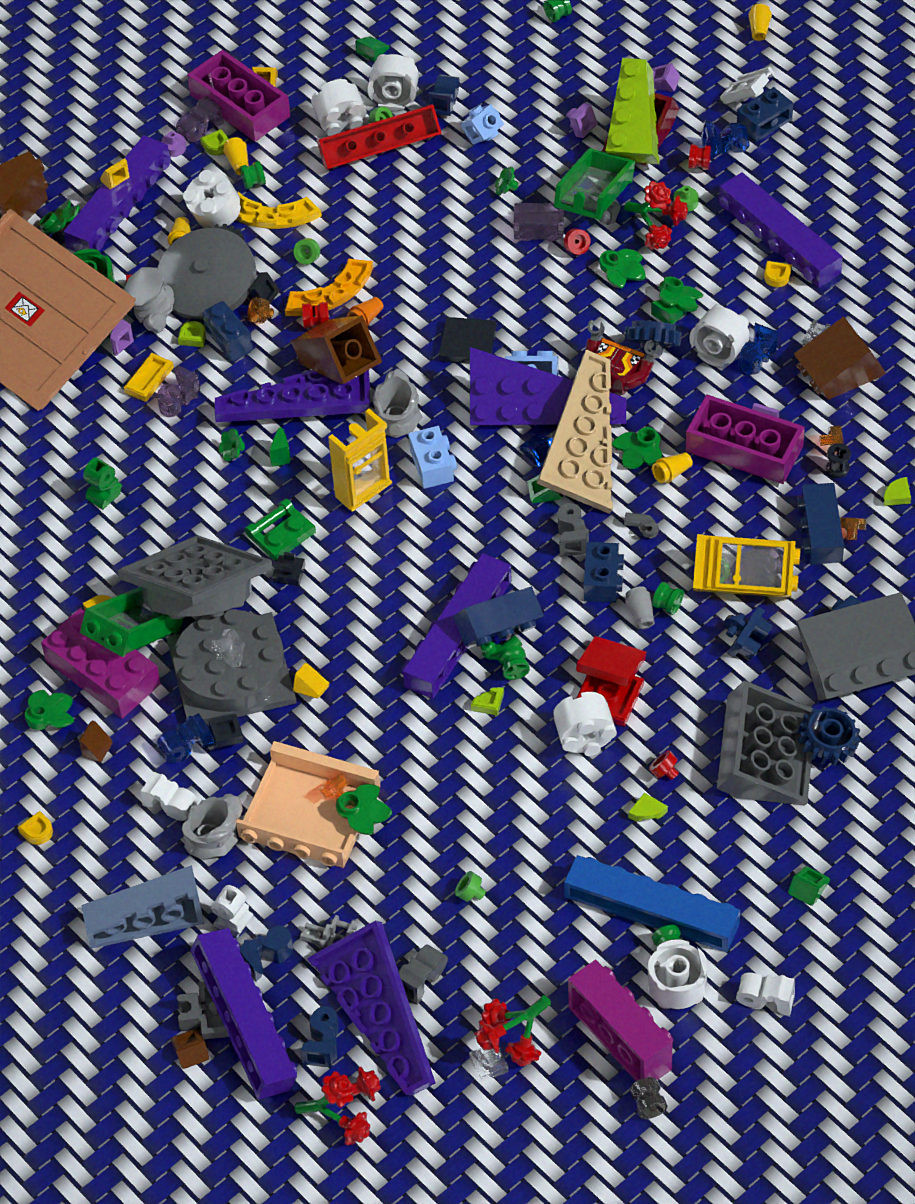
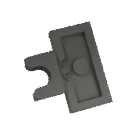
[177,982,229,1039]

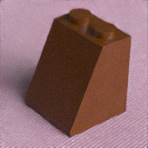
[0,151,48,221]
[291,315,382,384]
[794,316,886,400]

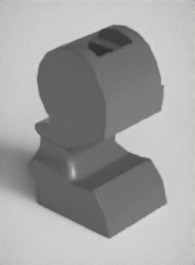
[557,503,589,557]
[399,944,448,1005]

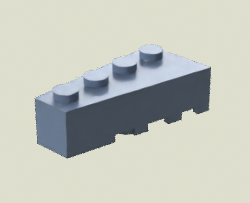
[81,865,204,949]

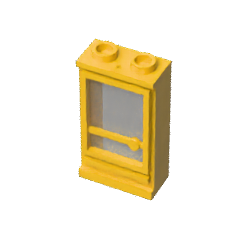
[328,409,392,512]
[693,534,800,598]

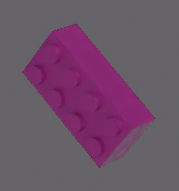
[187,50,290,142]
[686,394,805,484]
[41,609,161,719]
[568,959,673,1090]

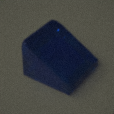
[519,434,553,467]

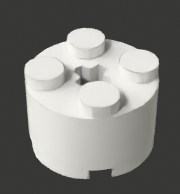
[368,54,419,111]
[311,79,367,136]
[183,170,241,228]
[689,305,750,367]
[553,692,617,756]
[648,940,707,1009]

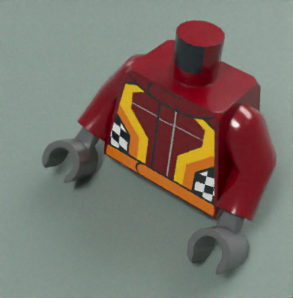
[585,320,663,396]

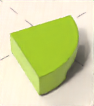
[884,477,911,506]
[471,687,504,716]
[628,793,668,821]

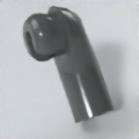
[599,199,621,225]
[624,512,659,538]

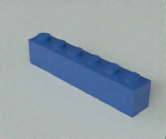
[564,855,740,953]

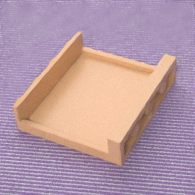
[236,741,380,868]

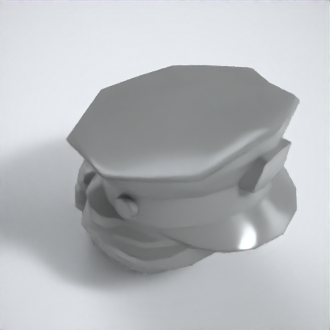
[124,267,175,332]
[373,369,423,438]
[182,794,242,860]

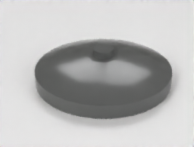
[158,228,256,321]

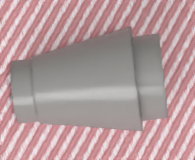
[625,587,655,629]

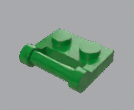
[244,498,316,562]

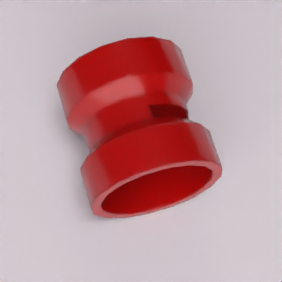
[302,302,329,329]

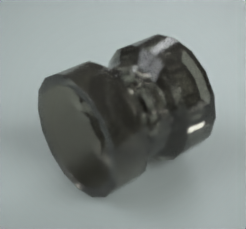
[630,1077,668,1119]

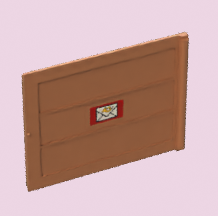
[0,209,136,411]

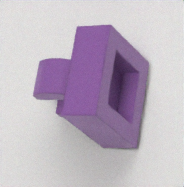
[566,103,598,138]

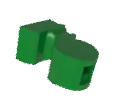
[83,457,122,510]

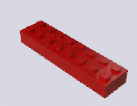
[316,104,442,169]

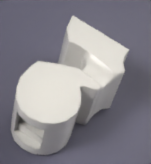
[141,772,198,821]
[211,885,253,938]
[736,973,795,1017]

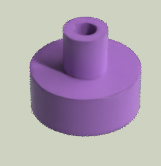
[161,131,186,157]

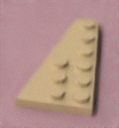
[537,350,613,514]

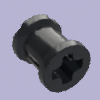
[826,443,851,478]

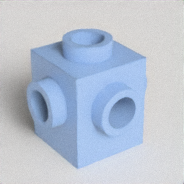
[459,104,504,144]

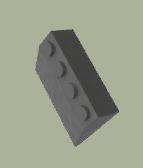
[796,592,915,701]
[717,680,814,806]

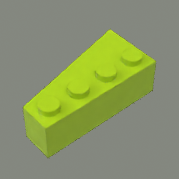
[606,58,660,165]

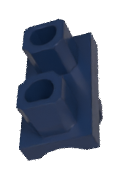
[724,606,773,659]

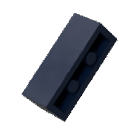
[797,483,844,565]
[453,586,544,647]

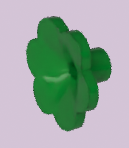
[495,166,519,196]
[219,429,245,461]

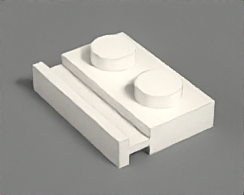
[720,66,775,104]

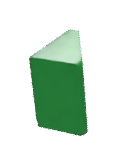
[355,36,389,62]
[651,299,687,324]
[269,427,291,467]
[527,475,563,503]
[788,866,830,906]

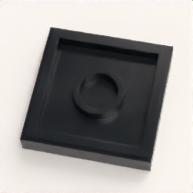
[439,317,497,364]

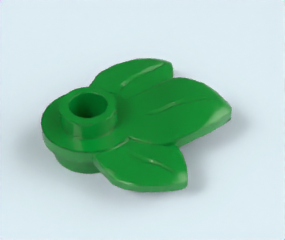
[38,199,80,234]
[599,249,646,289]
[659,277,703,312]
[612,427,662,469]
[25,690,74,730]
[336,784,392,835]

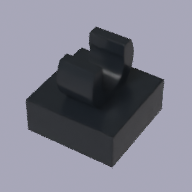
[248,272,280,308]
[272,552,305,586]
[209,714,243,748]

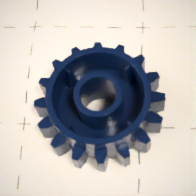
[624,321,681,350]
[798,706,861,766]

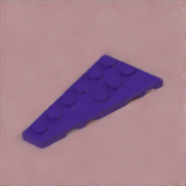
[470,347,626,426]
[215,370,371,422]
[307,920,436,1096]

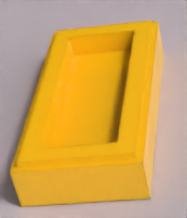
[124,353,174,402]

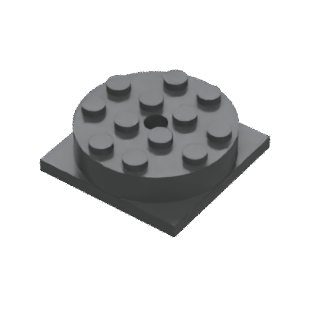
[118,535,272,619]
[166,609,296,728]

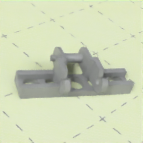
[300,915,357,948]

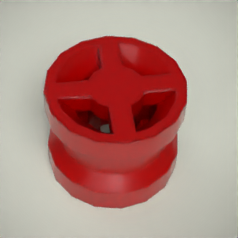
[688,144,711,170]

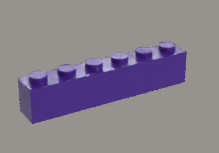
[63,135,171,252]
[719,172,843,288]
[401,553,512,699]
[190,928,297,1099]

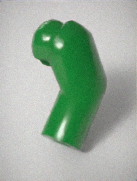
[480,635,523,660]

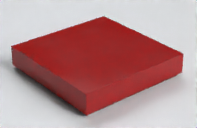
[576,636,646,687]
[576,675,644,727]

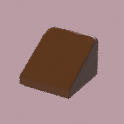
[79,720,112,762]
[170,1028,209,1069]

